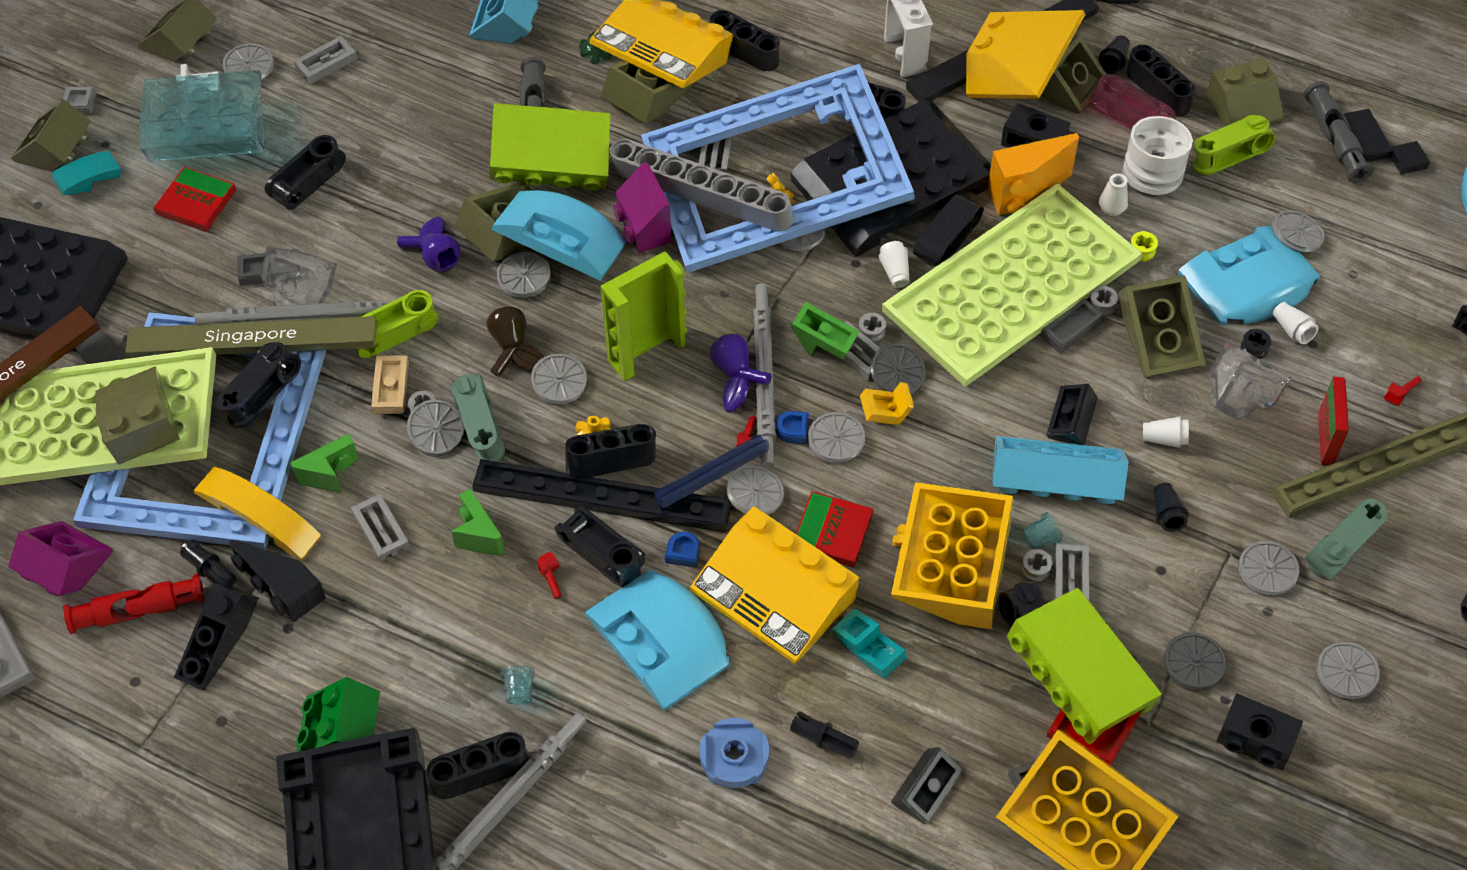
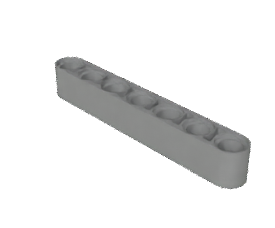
[610,139,794,232]

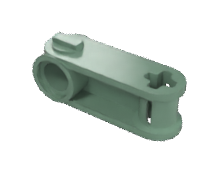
[450,374,505,462]
[1305,498,1388,581]

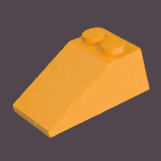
[987,133,1079,216]

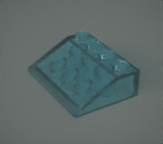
[139,70,264,162]

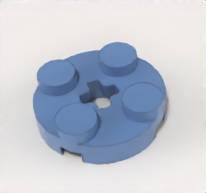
[699,718,769,788]

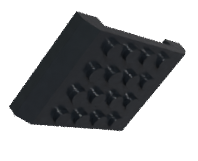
[791,100,991,257]
[0,217,128,352]
[276,727,436,870]

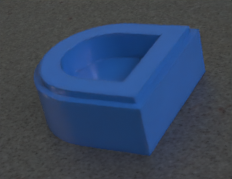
[776,411,809,444]
[665,531,700,568]

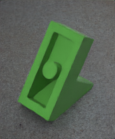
[791,302,860,360]
[290,434,359,492]
[451,489,505,556]

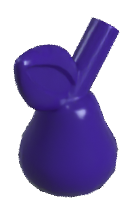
[397,216,460,272]
[709,334,772,413]

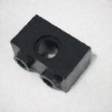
[1001,103,1071,148]
[1216,693,1303,770]

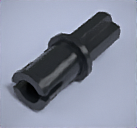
[180,539,236,585]
[790,711,859,758]

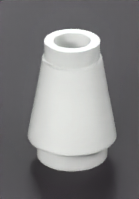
[1099,173,1128,216]
[879,241,910,288]
[1273,302,1319,344]
[1143,416,1189,448]

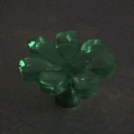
[579,31,612,64]

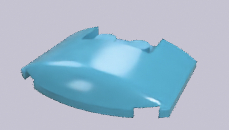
[491,190,626,281]
[1178,226,1320,325]
[585,570,729,711]

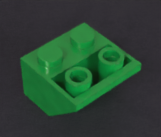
[296,677,380,752]

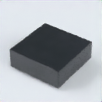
[1390,141,1430,175]

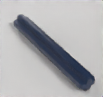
[655,434,769,508]

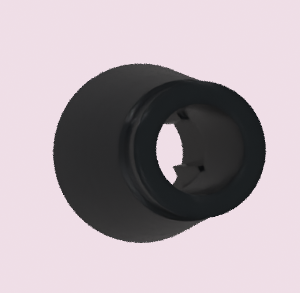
[1099,35,1130,73]
[1154,483,1189,532]

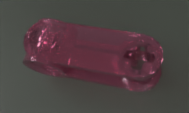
[1091,75,1176,130]

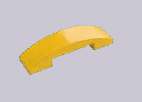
[194,467,321,561]

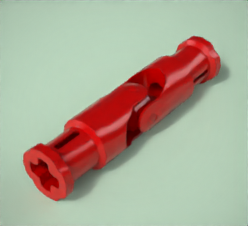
[63,573,206,635]

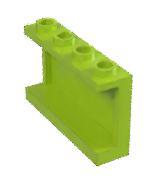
[489,103,611,191]
[600,251,687,382]
[1007,588,1162,744]

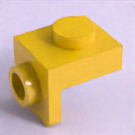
[860,382,914,425]

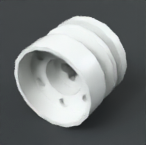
[1122,116,1193,195]

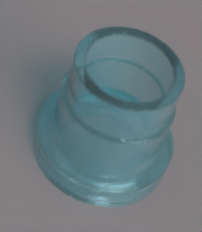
[1022,512,1062,550]
[500,666,535,704]

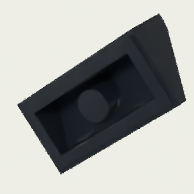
[1046,384,1097,445]
[891,747,963,824]

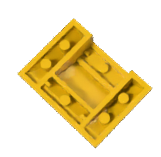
[966,10,1086,99]

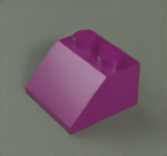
[613,162,672,253]
[8,521,113,596]

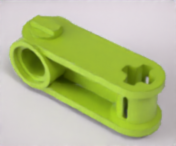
[1192,115,1276,175]
[356,290,439,358]

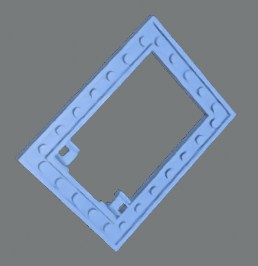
[641,64,915,273]
[73,312,327,550]

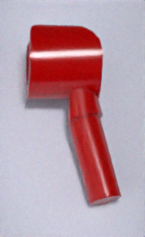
[1384,376,1422,406]
[736,416,757,447]
[538,551,562,599]

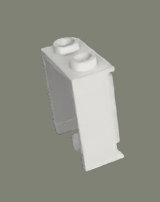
[884,0,933,78]

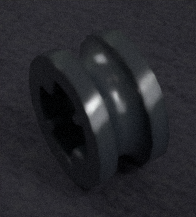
[1240,329,1271,360]

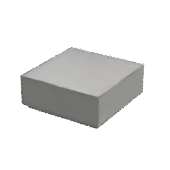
[63,87,96,115]

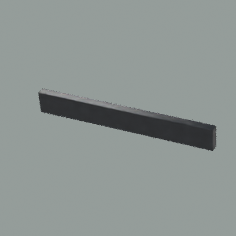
[906,0,1099,102]
[472,459,731,533]

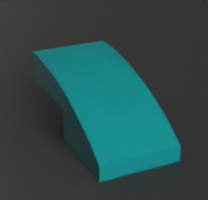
[51,150,121,196]
[832,608,907,679]

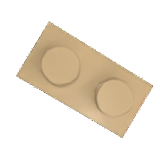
[371,355,409,414]

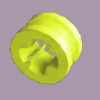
[1131,231,1158,262]

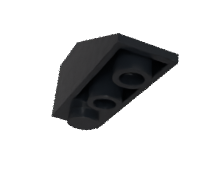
[229,540,326,622]
[174,583,259,690]

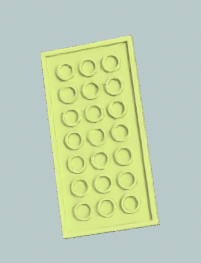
[882,183,1142,387]
[0,347,216,486]

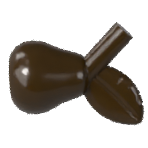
[486,306,544,377]

